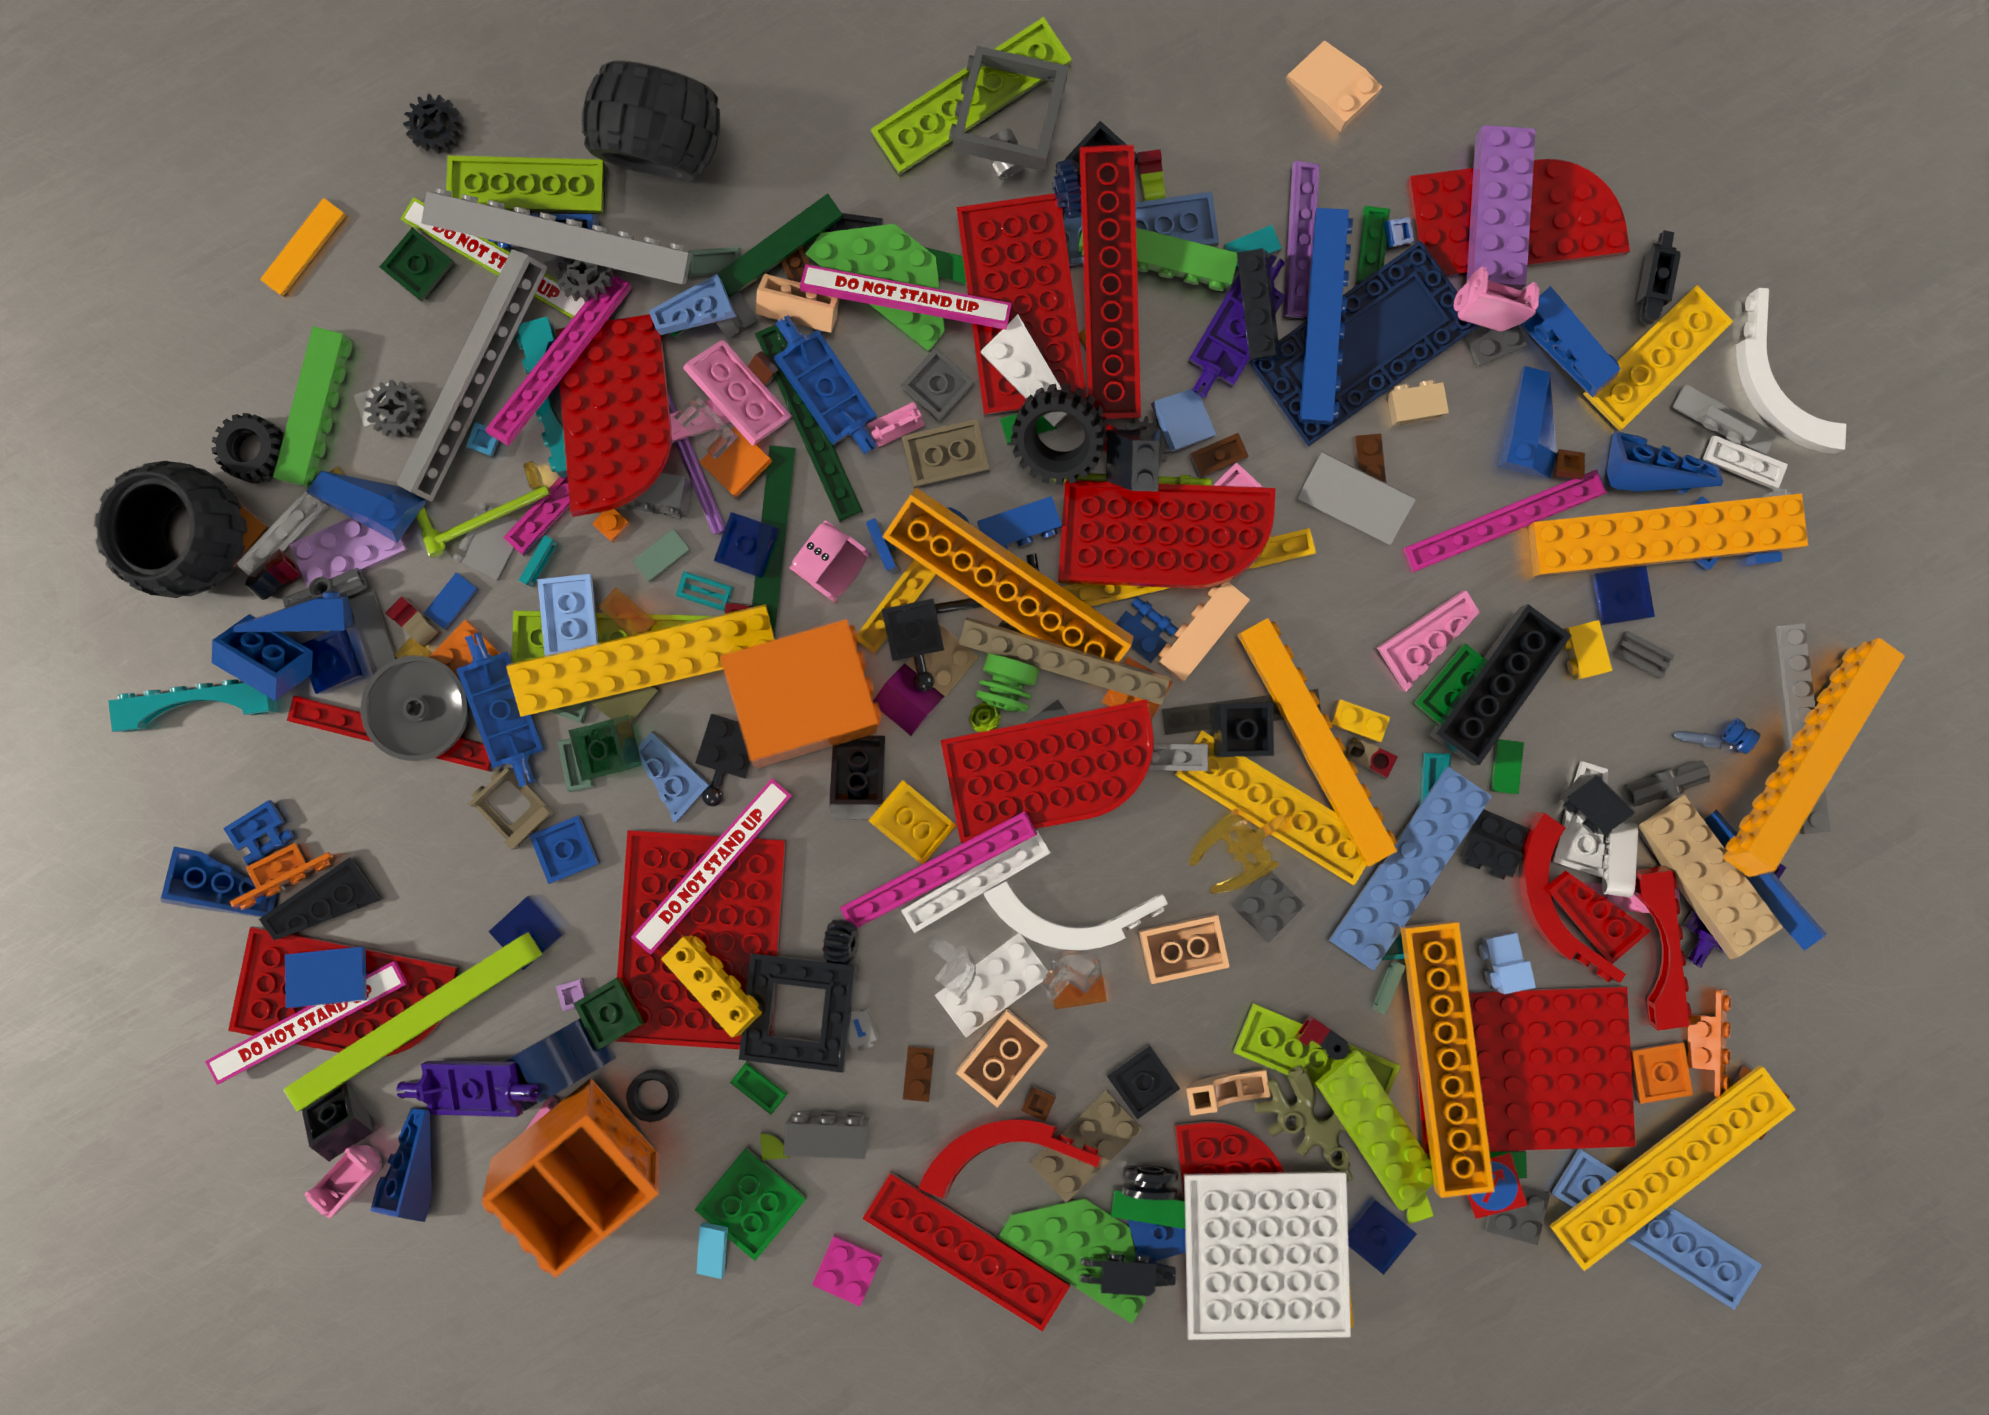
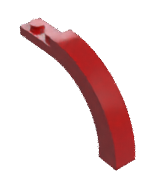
[1519,812,1626,983]
[918,1120,1103,1199]

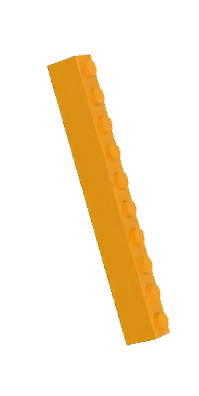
[1237,618,1397,866]

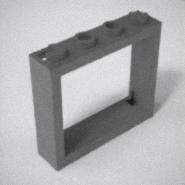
[949,46,1069,172]

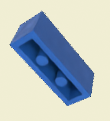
[977,496,1062,550]

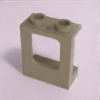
[468,767,555,850]

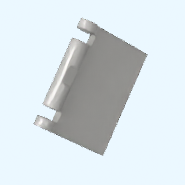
[453,503,518,580]

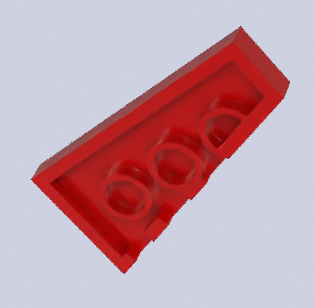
[1545,870,1651,964]

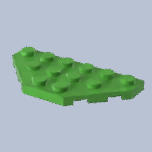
[806,224,945,352]
[998,1197,1146,1324]

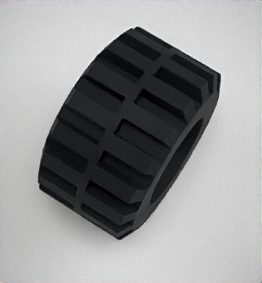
[212,413,283,483]

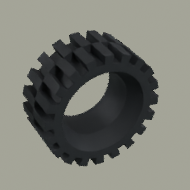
[1011,384,1107,485]

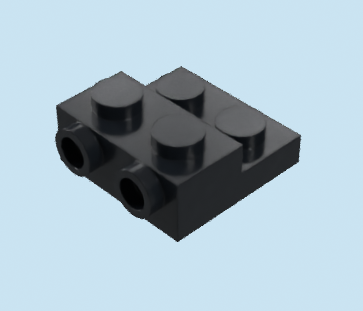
[1459,809,1530,880]

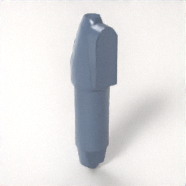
[1674,731,1724,749]

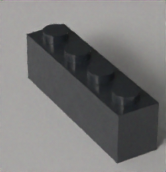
[1237,248,1281,361]

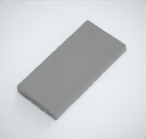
[1297,451,1416,545]

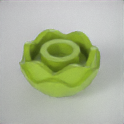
[969,702,1001,732]

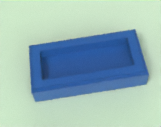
[424,572,478,630]

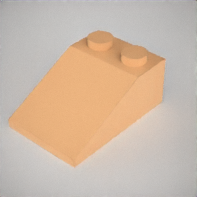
[1287,40,1383,132]

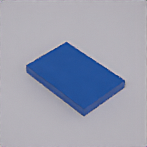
[285,947,367,1008]

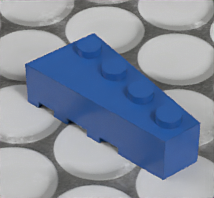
[1520,286,1621,398]

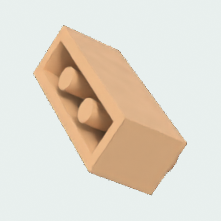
[755,274,840,333]

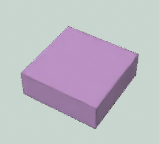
[556,978,587,1012]

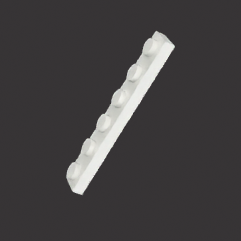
[901,830,1050,933]

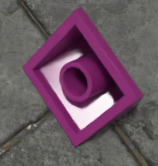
[872,663,945,736]

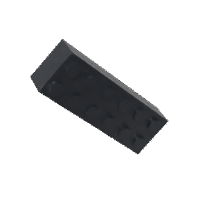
[1429,604,1572,766]

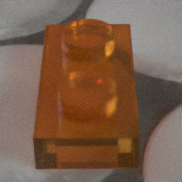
[599,587,657,635]
[1051,975,1107,1010]

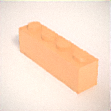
[1158,582,1250,682]

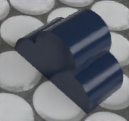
[504,1018,615,1111]

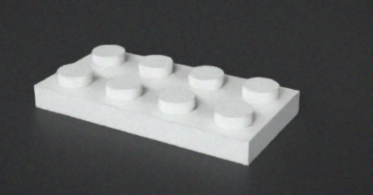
[935,933,1051,1037]

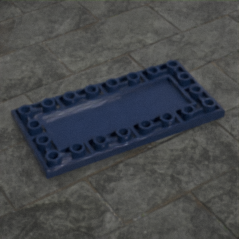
[1248,240,1480,448]

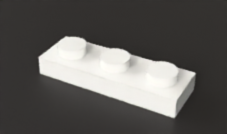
[1702,435,1788,489]

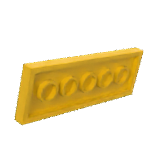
[1583,285,1734,431]

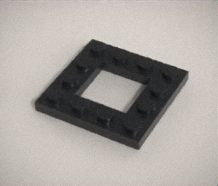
[739,953,857,1073]

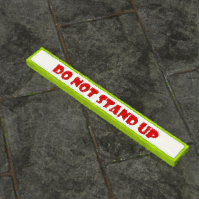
[400,197,585,319]

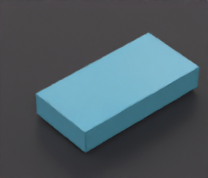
[697,1222,728,1279]

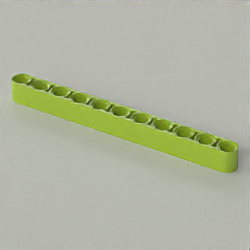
[283,932,543,1112]

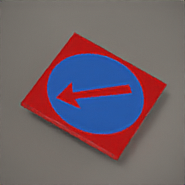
[1468,1153,1528,1219]

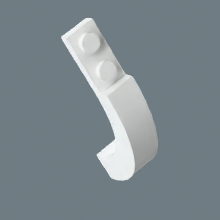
[1736,288,1846,454]
[983,880,1168,950]

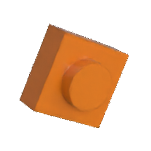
[592,509,630,542]

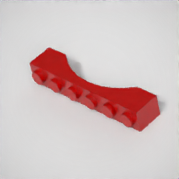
[1635,866,1692,1031]

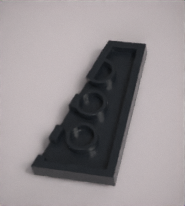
[259,857,381,941]

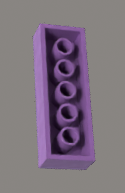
[1467,125,1536,290]

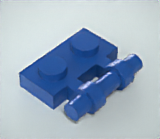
[1116,596,1178,664]
[223,800,294,866]

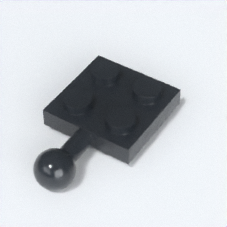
[881,598,944,692]
[695,713,752,807]

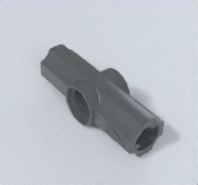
[283,567,367,608]
[1626,760,1710,807]

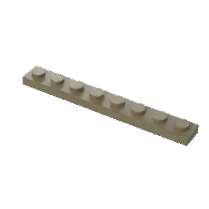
[959,617,1170,705]

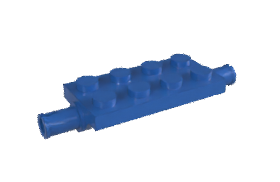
[774,315,878,455]
[456,632,543,787]

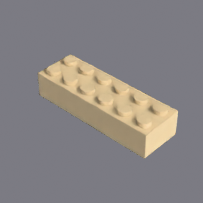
[1638,794,1783,960]

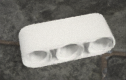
[1602,822,1638,898]

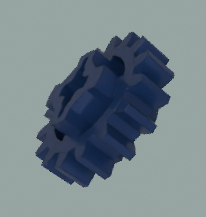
[1052,159,1082,219]

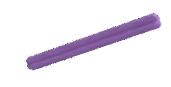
[668,391,726,535]

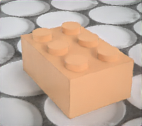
[1138,913,1230,984]
[956,1008,1048,1108]

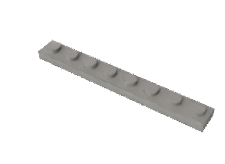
[1775,623,1831,834]

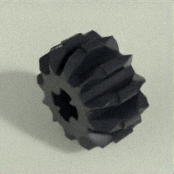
[822,919,858,964]

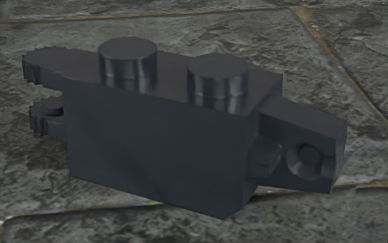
[1636,230,1681,325]
[1080,1251,1176,1296]

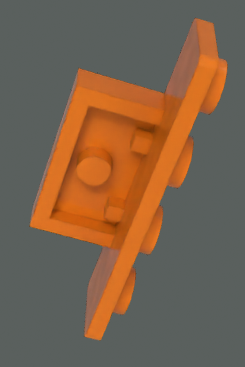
[230,843,335,910]
[1688,989,1731,1097]

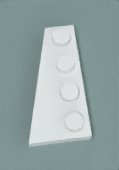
[980,315,1067,427]
[1550,761,1608,878]

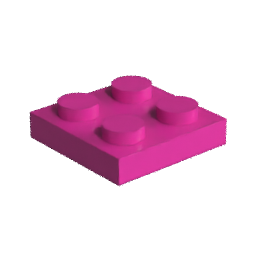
[812,1234,882,1307]

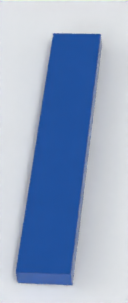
[1703,809,1827,950]

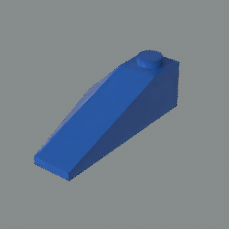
[1499,366,1557,479]
[1607,431,1723,492]
[306,471,427,543]
[233,591,354,632]
[161,847,277,917]
[370,1108,432,1222]

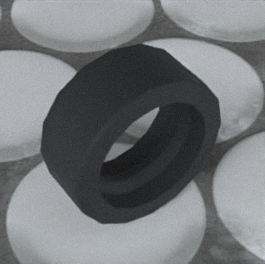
[626,1069,679,1122]

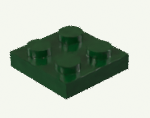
[379,227,455,302]
[573,977,645,1050]

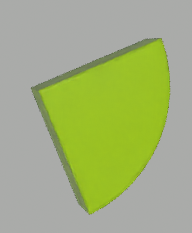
[760,1132,789,1160]
[1406,1192,1434,1224]

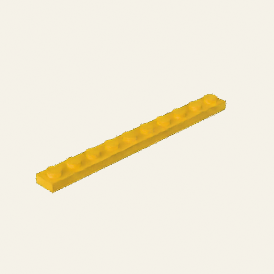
[1063,528,1316,607]

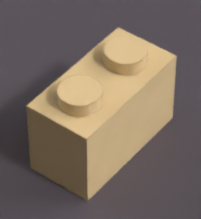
[1387,380,1449,426]

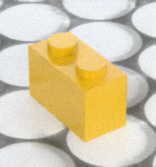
[1563,620,1613,680]
[1329,699,1390,743]

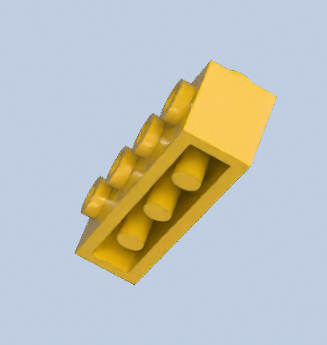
[661,936,762,1037]

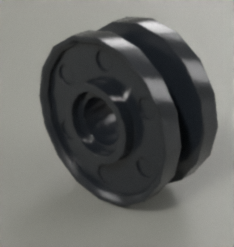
[1122,1165,1179,1200]

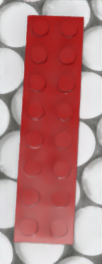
[862,1172,1070,1332]

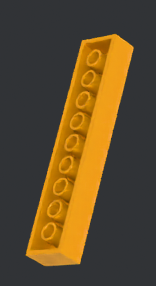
[882,487,1134,662]
[1528,493,1808,577]
[1723,637,1905,877]
[1400,920,1494,1198]

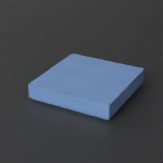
[1151,389,1216,452]

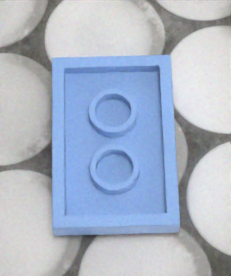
[537,574,599,655]

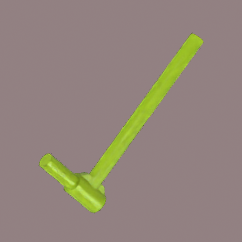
[416,485,551,558]

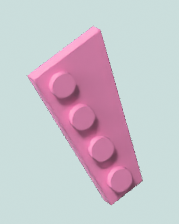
[1377,590,1480,692]

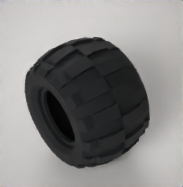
[582,61,720,181]
[94,461,247,598]

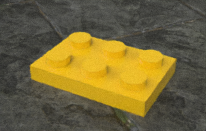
[868,780,957,864]

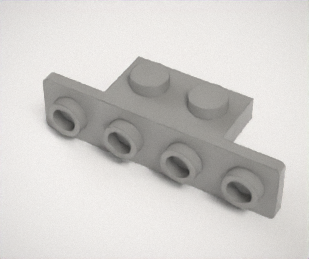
[1673,385,1777,455]

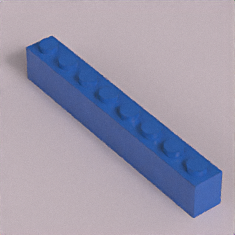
[1299,208,1353,425]

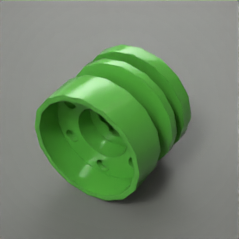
[975,654,1040,712]

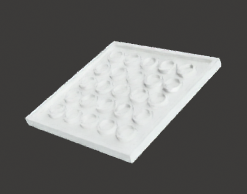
[1184,1171,1351,1340]

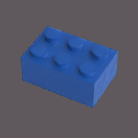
[212,614,313,701]

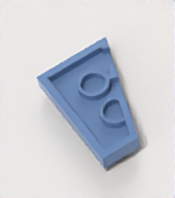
[649,274,737,335]
[634,731,711,823]

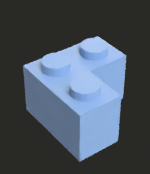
[1478,931,1536,994]

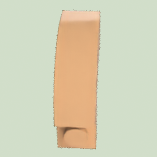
[1186,1069,1271,1115]

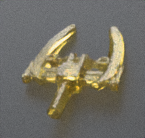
[1189,808,1287,894]

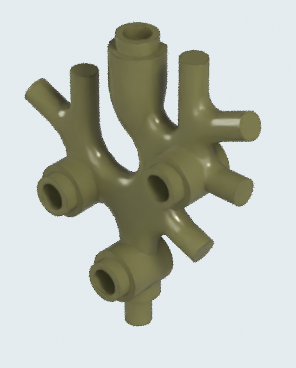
[1255,1065,1353,1182]

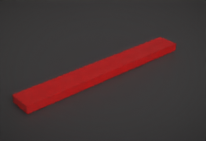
[287,696,492,772]

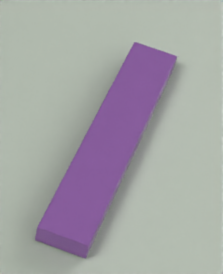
[1284,161,1320,320]

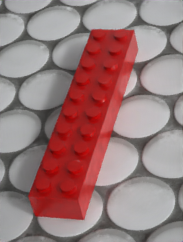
[1080,145,1141,419]

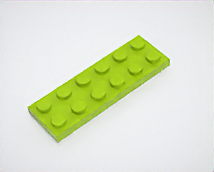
[446,155,605,214]
[1233,1003,1401,1096]
[1315,1050,1434,1211]

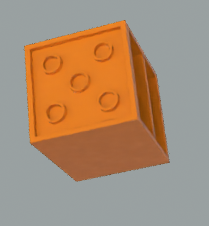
[720,619,882,769]
[482,1078,659,1278]

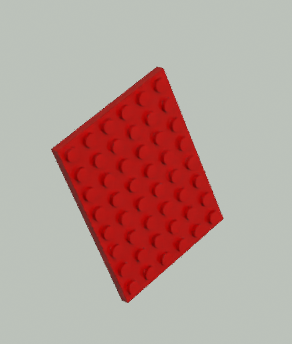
[615,830,786,1050]
[1415,986,1636,1154]

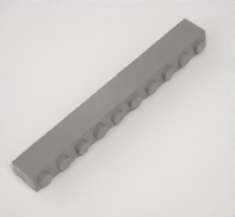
[421,188,692,285]
[396,249,548,502]

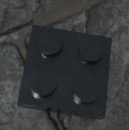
[1106,1045,1180,1120]

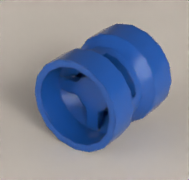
[1722,718,1761,754]

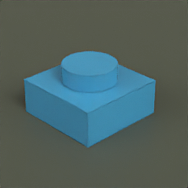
[466,422,499,457]

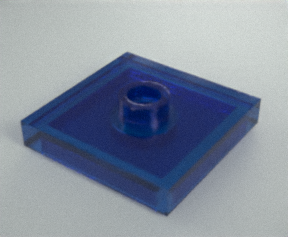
[714,512,779,578]
[1592,565,1655,625]
[301,629,363,694]
[488,896,564,970]
[1348,1198,1417,1275]

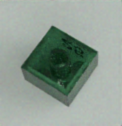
[568,715,642,781]

